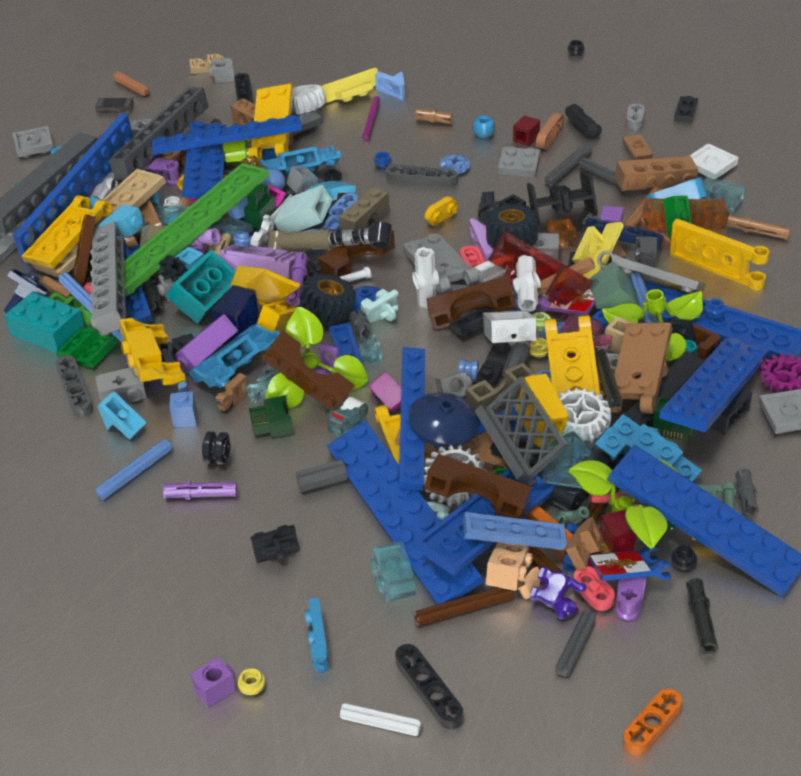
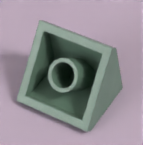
[589,261,639,309]

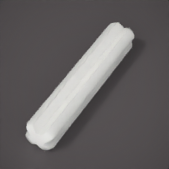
[340,703,421,736]

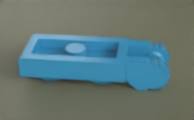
[305,598,329,673]

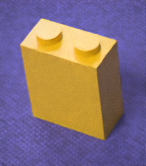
[515,374,569,449]

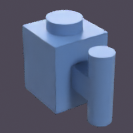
[170,382,197,429]

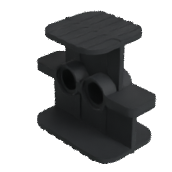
[527,171,598,225]

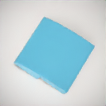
[305,181,356,200]

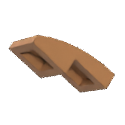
[566,517,603,570]

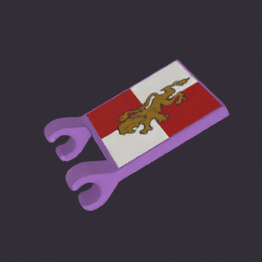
[535,283,595,316]

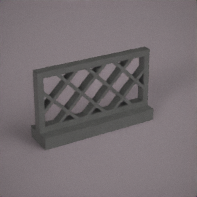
[475,376,569,486]

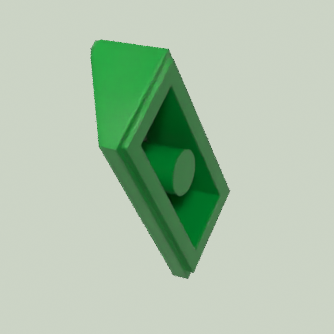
[663,195,692,239]

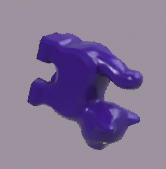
[530,567,587,620]

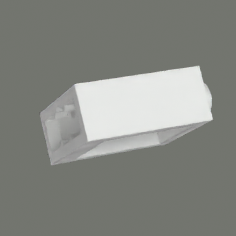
[483,310,536,343]

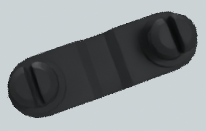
[565,104,602,138]
[477,342,511,386]

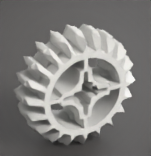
[291,84,326,115]
[558,387,611,445]
[424,444,487,509]

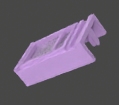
[219,244,304,279]

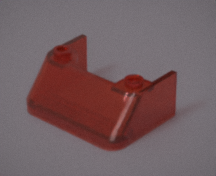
[488,231,593,307]

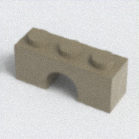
[339,187,390,232]
[466,363,536,412]

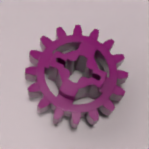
[760,353,801,393]

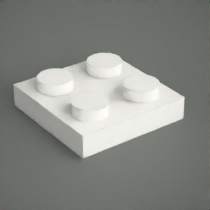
[690,143,739,180]

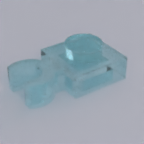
[359,335,383,363]
[244,370,279,403]

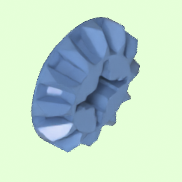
[440,153,470,174]

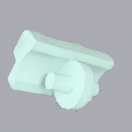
[361,289,399,325]

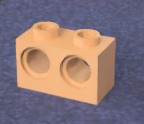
[486,542,533,591]

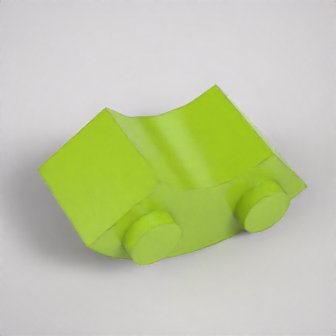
[223,139,251,166]

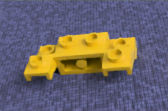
[119,318,185,385]

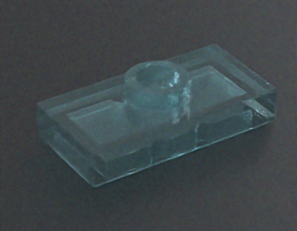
[211,215,253,235]

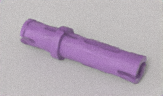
[287,252,308,306]
[163,481,237,500]

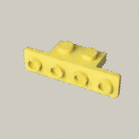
[321,68,378,103]
[572,222,624,286]

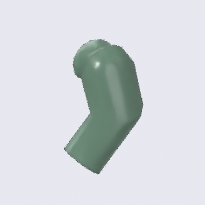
[554,506,589,527]

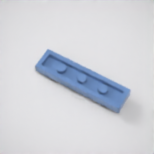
[463,512,567,550]

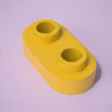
[425,196,458,226]

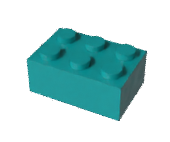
[166,250,236,324]
[4,292,85,353]

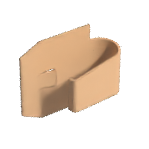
[518,567,545,599]

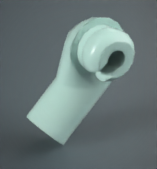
[427,502,450,521]

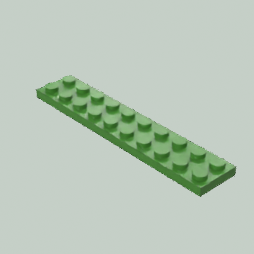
[124,163,270,297]

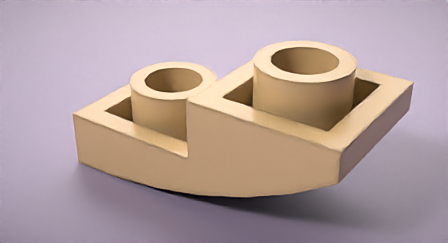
[189,54,224,74]

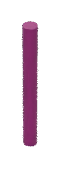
[362,96,380,141]

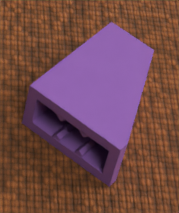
[173,314,238,373]

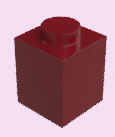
[513,115,540,146]
[599,510,637,553]

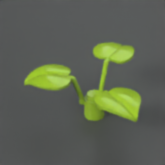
[602,289,703,360]
[266,307,369,409]
[568,458,679,549]

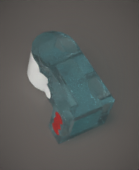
[326,397,368,437]

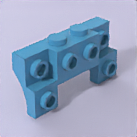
[259,145,341,178]
[188,324,280,388]
[594,414,702,483]

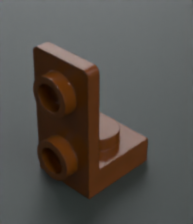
[684,319,721,359]

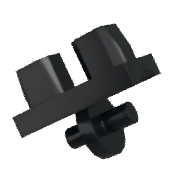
[477,191,500,225]
[250,524,300,562]

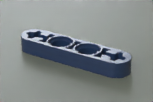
[584,218,664,249]

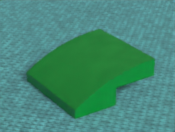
[56,328,118,368]

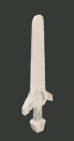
[250,194,292,247]

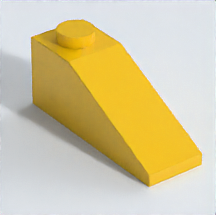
[257,298,299,333]

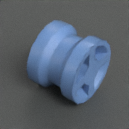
[459,359,479,382]

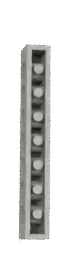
[90,221,126,336]

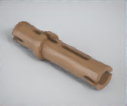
[727,214,791,240]

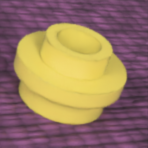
[529,338,548,358]
[238,668,265,695]

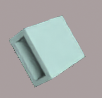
[274,185,333,233]

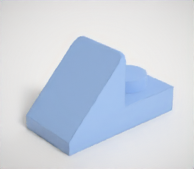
[375,71,405,100]

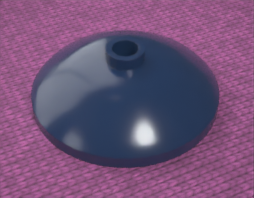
[409,392,480,447]

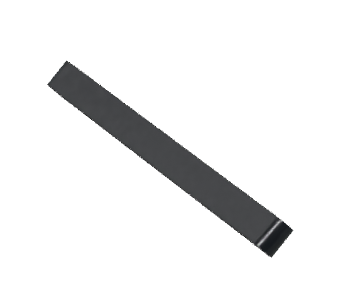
[550,351,706,511]

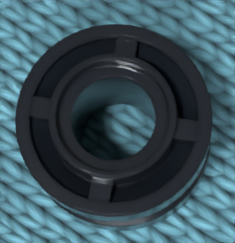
[202,431,231,465]

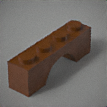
[318,226,395,277]
[426,275,517,330]
[262,330,355,413]
[425,454,532,519]

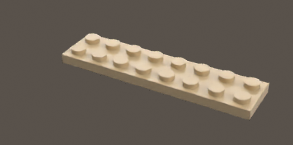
[32,169,166,278]

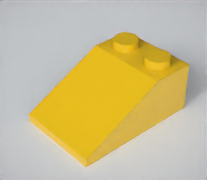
[229,265,300,306]

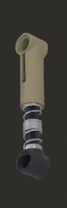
[267,222,392,253]

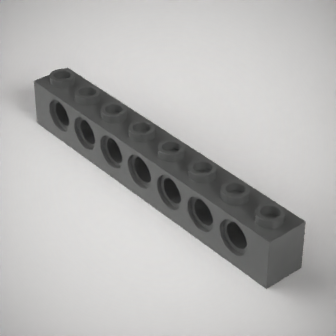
[108,86,209,180]

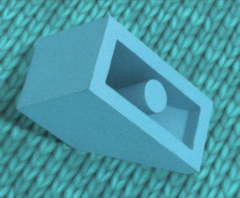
[96,204,146,238]

